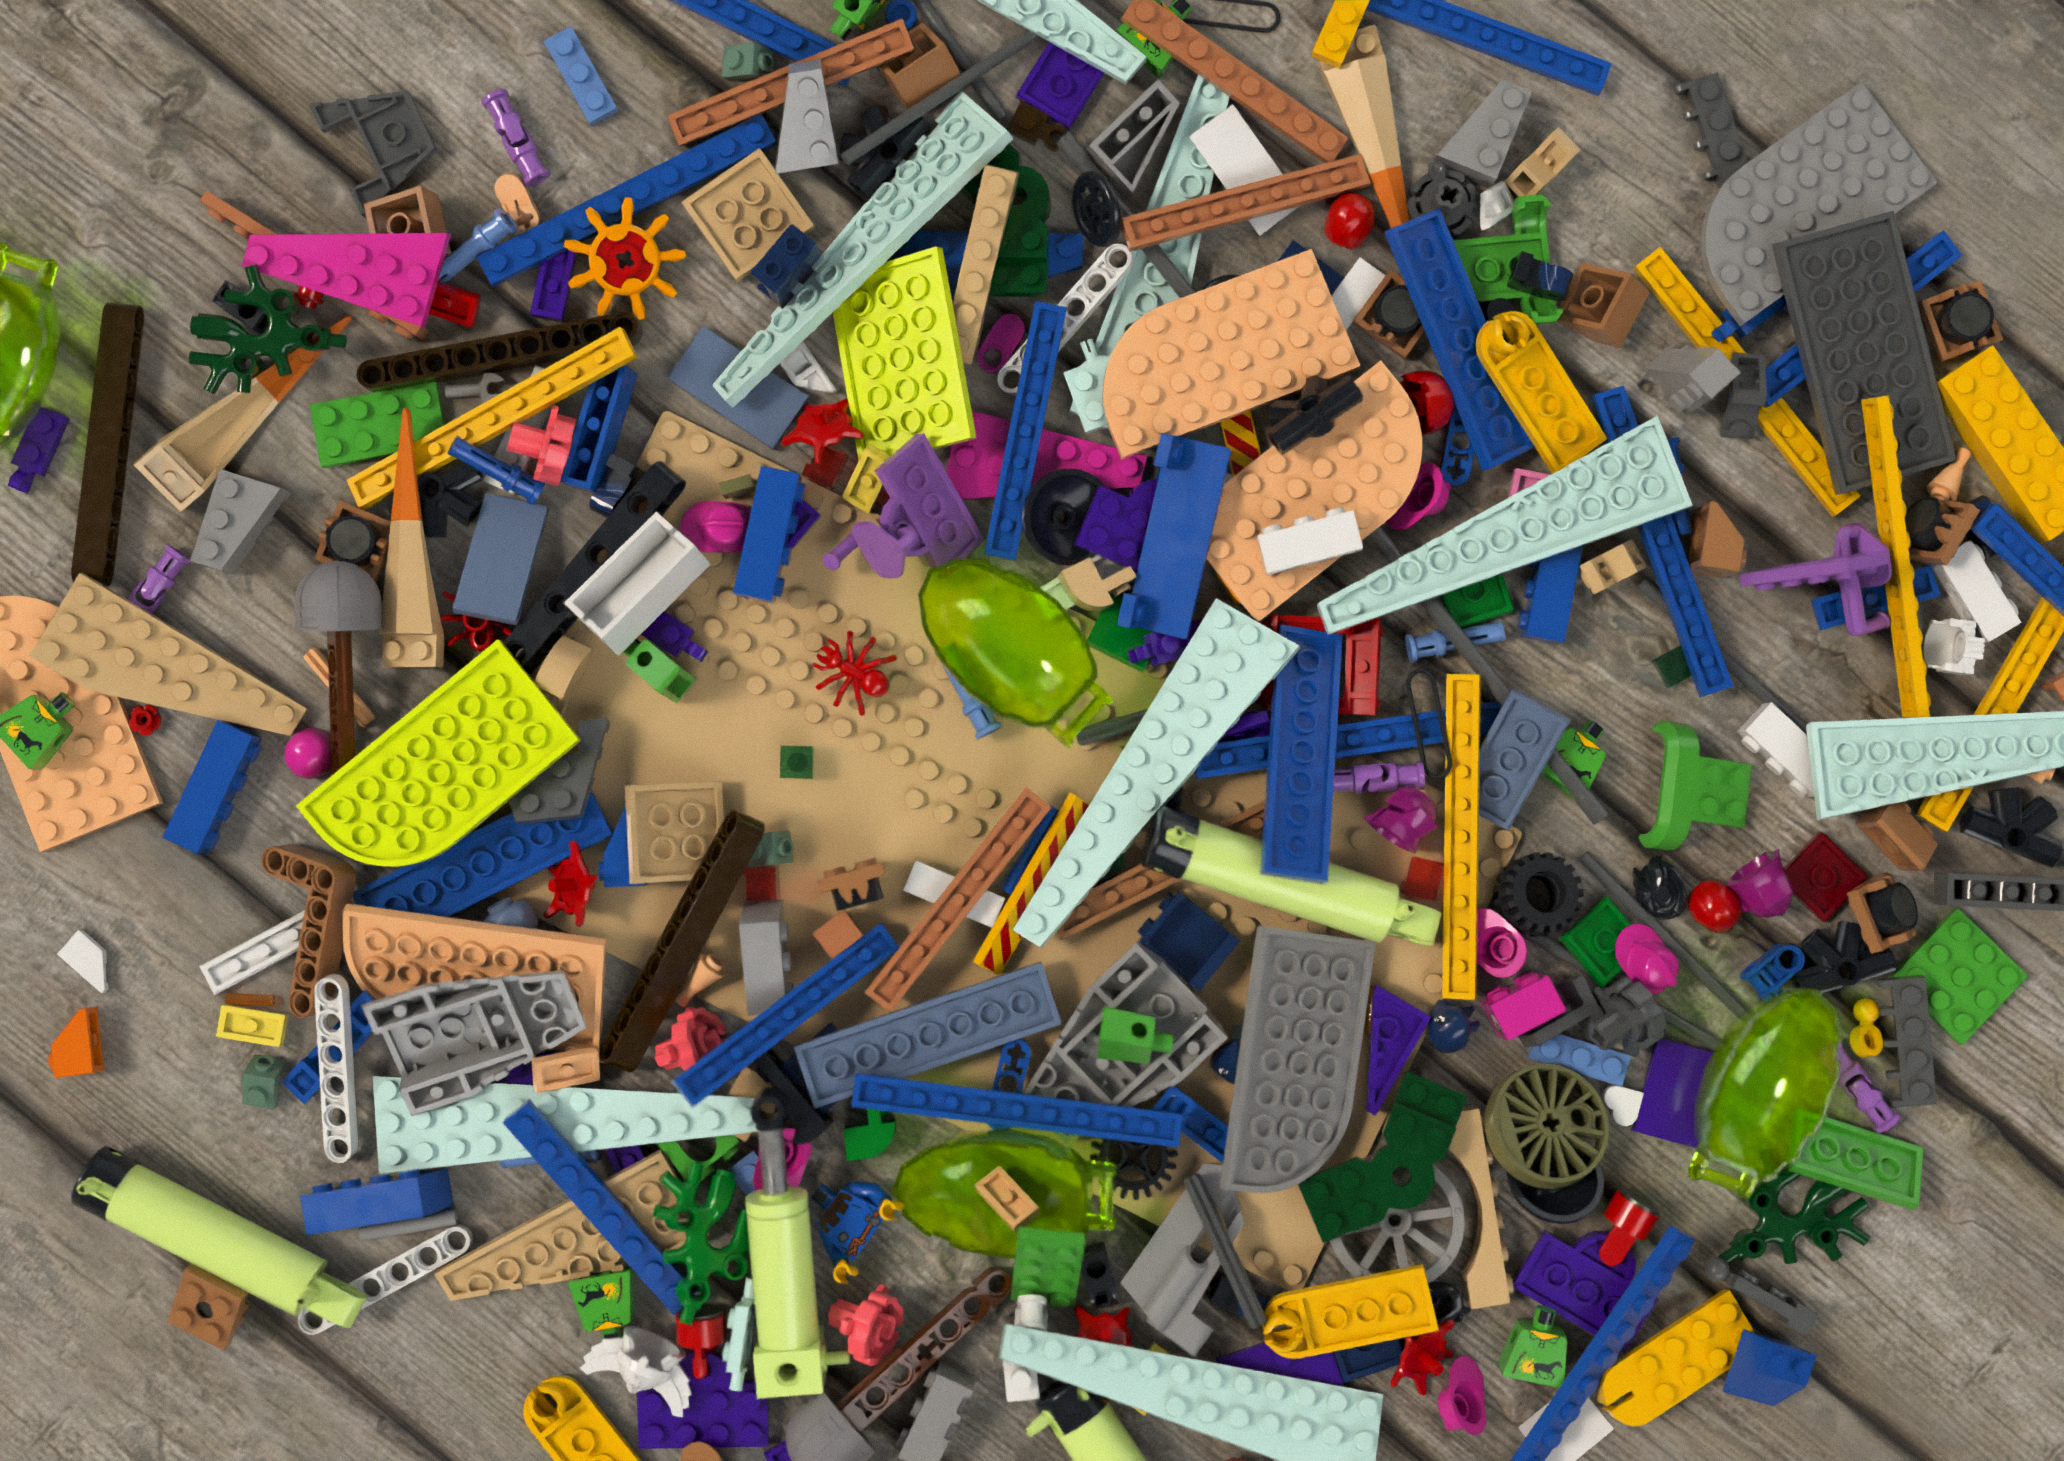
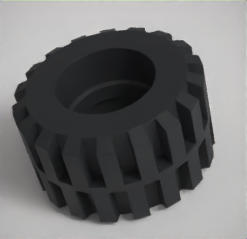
[1493,852,1584,937]

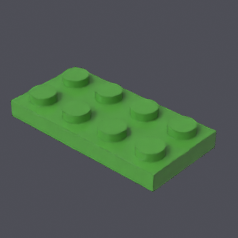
[310,381,445,469]
[1789,1109,1924,1210]
[1010,1227,1085,1308]

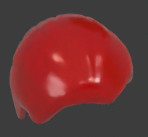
[1324,193,1375,249]
[1688,880,1743,934]

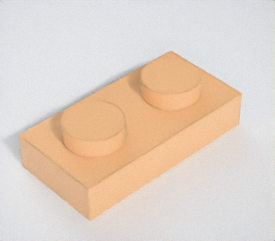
[532,1046,600,1093]
[974,1165,1041,1234]

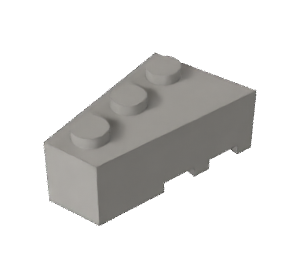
[775,59,838,174]
[1085,79,1180,198]
[1433,79,1532,188]
[1644,343,1741,415]
[190,469,292,575]
[739,899,794,1016]
[896,1361,975,1461]

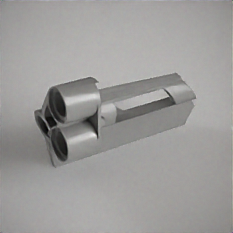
[1120,1164,1245,1357]

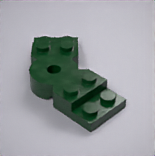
[960,143,1051,297]
[1298,1071,1468,1243]

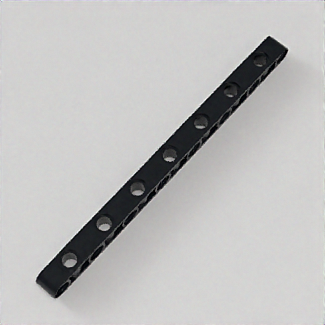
[503,461,686,676]

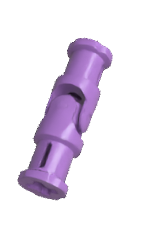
[481,89,551,187]
[127,544,191,614]
[1333,761,1425,794]
[1816,1039,1901,1133]

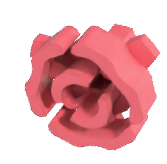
[507,405,576,486]
[654,1006,728,1072]
[828,1284,904,1366]

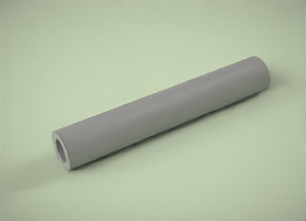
[359,1209,459,1241]

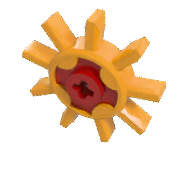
[564,197,686,320]

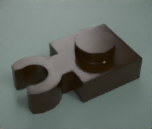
[1006,101,1066,151]

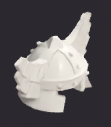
[580,1325,692,1417]

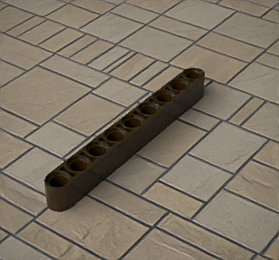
[71,302,144,587]
[356,312,643,393]
[599,810,765,1073]

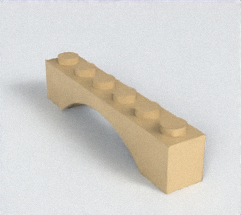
[953,164,1019,365]
[1448,1105,1514,1309]

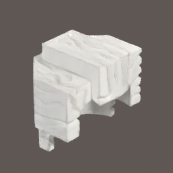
[1922,618,1985,675]

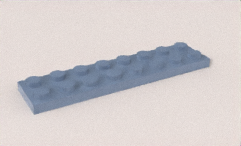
[794,961,1062,1109]

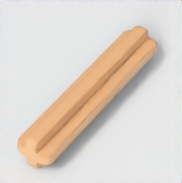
[304,647,375,728]

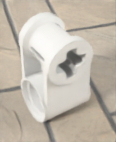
[1014,1294,1048,1332]

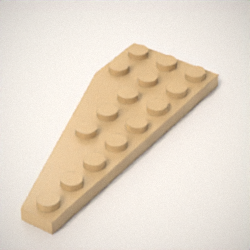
[29,573,309,736]
[434,1149,710,1301]

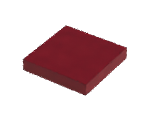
[1783,831,1869,922]

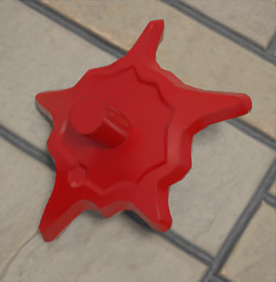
[781,399,865,464]
[543,840,598,927]
[1073,1305,1134,1348]
[1390,1319,1455,1396]

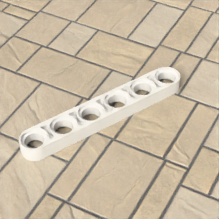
[997,243,1134,396]
[314,974,358,1163]
[298,1224,473,1335]

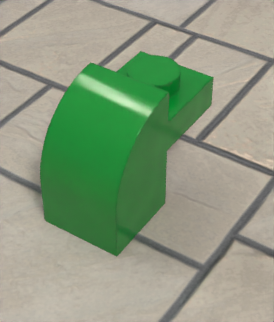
[843,1109,897,1161]

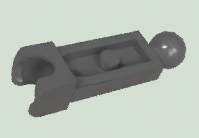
[1704,1257,1818,1336]

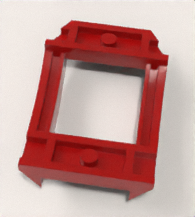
[1255,614,1384,715]

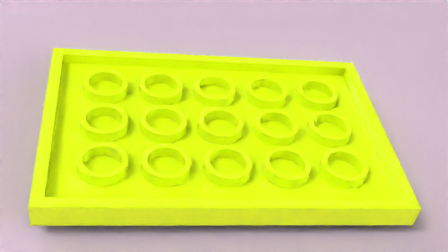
[832,246,977,460]

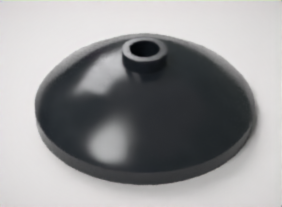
[1022,469,1105,565]
[1506,1135,1604,1224]

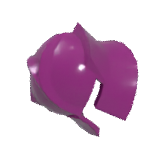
[1364,787,1438,854]
[1726,849,1793,918]

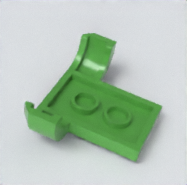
[1453,194,1563,325]
[1639,720,1752,851]

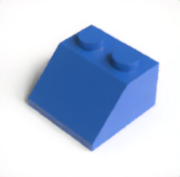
[1723,1329,1817,1406]

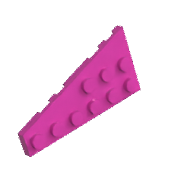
[242,233,452,327]
[946,411,1147,500]

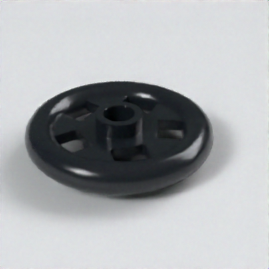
[1072,171,1122,247]

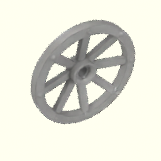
[1330,1155,1464,1283]

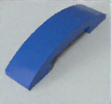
[1810,565,1941,631]
[281,990,376,1104]
[1152,1086,1228,1163]

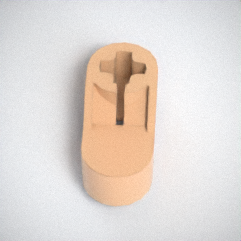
[494,172,540,233]

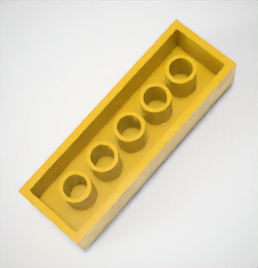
[1937,345,2064,544]

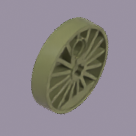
[1485,1063,1609,1189]

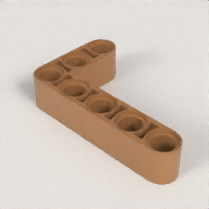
[261,844,356,1018]

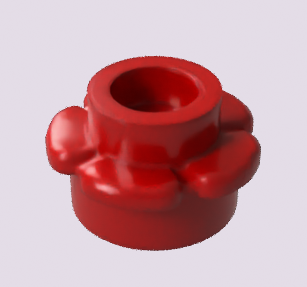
[293,285,324,309]
[129,704,161,736]

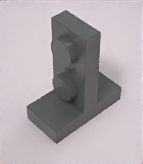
[1720,352,1767,439]
[1519,975,1603,1047]

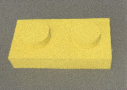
[841,443,890,514]
[216,1004,289,1047]

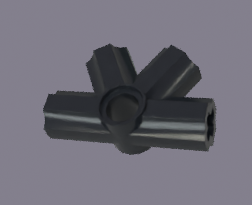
[839,105,930,199]
[1267,375,1363,456]
[384,459,483,538]
[1959,787,2063,868]
[1793,921,1896,999]

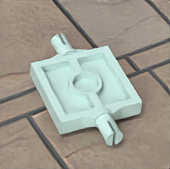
[1063,339,1111,434]
[723,1277,756,1391]

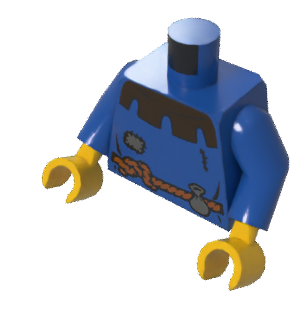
[810,1181,904,1285]

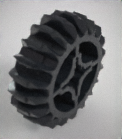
[1090,1138,1178,1200]

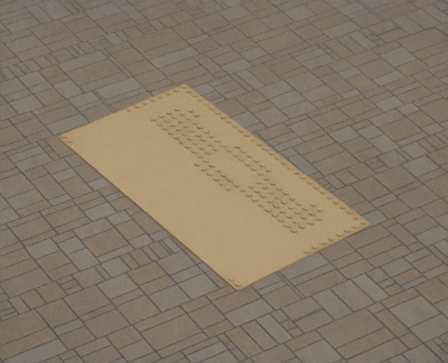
[467,411,1522,1291]

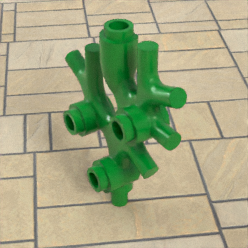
[653,1162,750,1325]

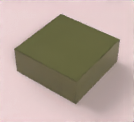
[719,474,756,499]

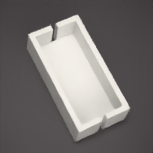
[564,512,711,656]

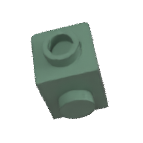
[722,42,774,81]
[747,831,793,868]
[242,1055,285,1110]

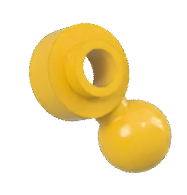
[1850,998,1883,1058]

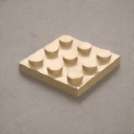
[681,148,815,282]
[625,781,724,884]

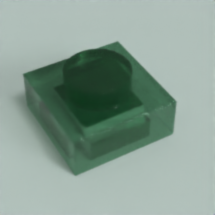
[1652,645,1692,688]
[780,746,814,779]

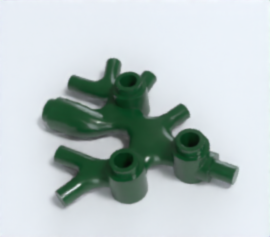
[189,265,347,394]
[1718,1150,1870,1265]

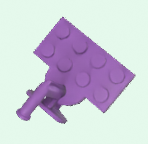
[823,433,985,578]
[1739,523,1892,636]

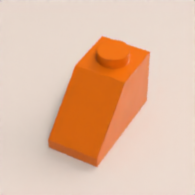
[48,1006,105,1078]

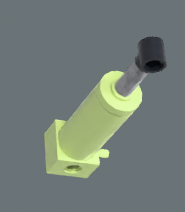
[745,1087,850,1398]

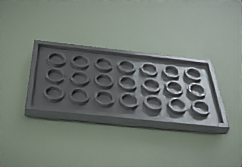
[1772,211,1956,495]

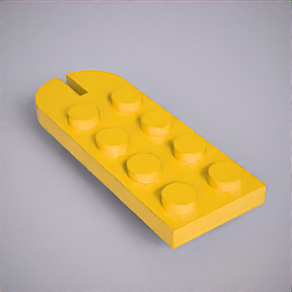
[1476,311,1608,474]
[1262,1264,1439,1359]
[1597,1289,1754,1426]
[523,1375,642,1461]

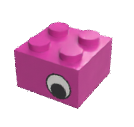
[1479,970,1567,1041]

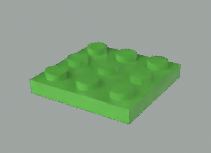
[1888,908,2028,1045]

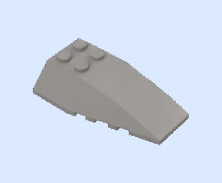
[1023,942,1229,1144]
[362,970,587,1116]

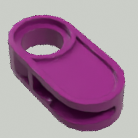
[978,314,1025,374]

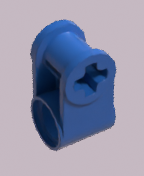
[1739,943,1805,1001]

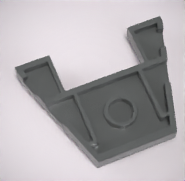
[309,90,438,218]
[508,718,610,825]

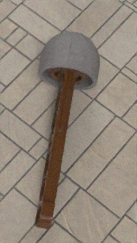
[295,561,382,775]
[786,1266,1012,1461]

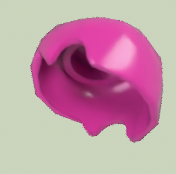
[285,727,331,779]

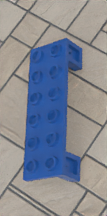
[1117,433,1231,639]

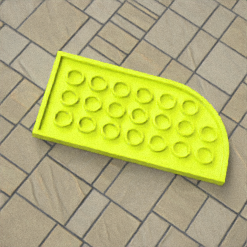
[296,639,582,867]

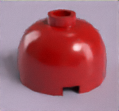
[1399,370,1454,436]

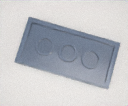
[668,326,809,450]
[452,493,549,625]
[1479,687,1571,831]

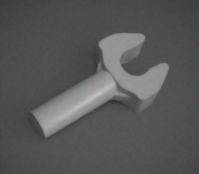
[445,373,506,402]

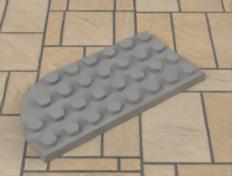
[1701,81,1938,326]
[1220,925,1376,1193]

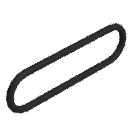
[1172,0,1281,33]
[1406,668,1452,779]

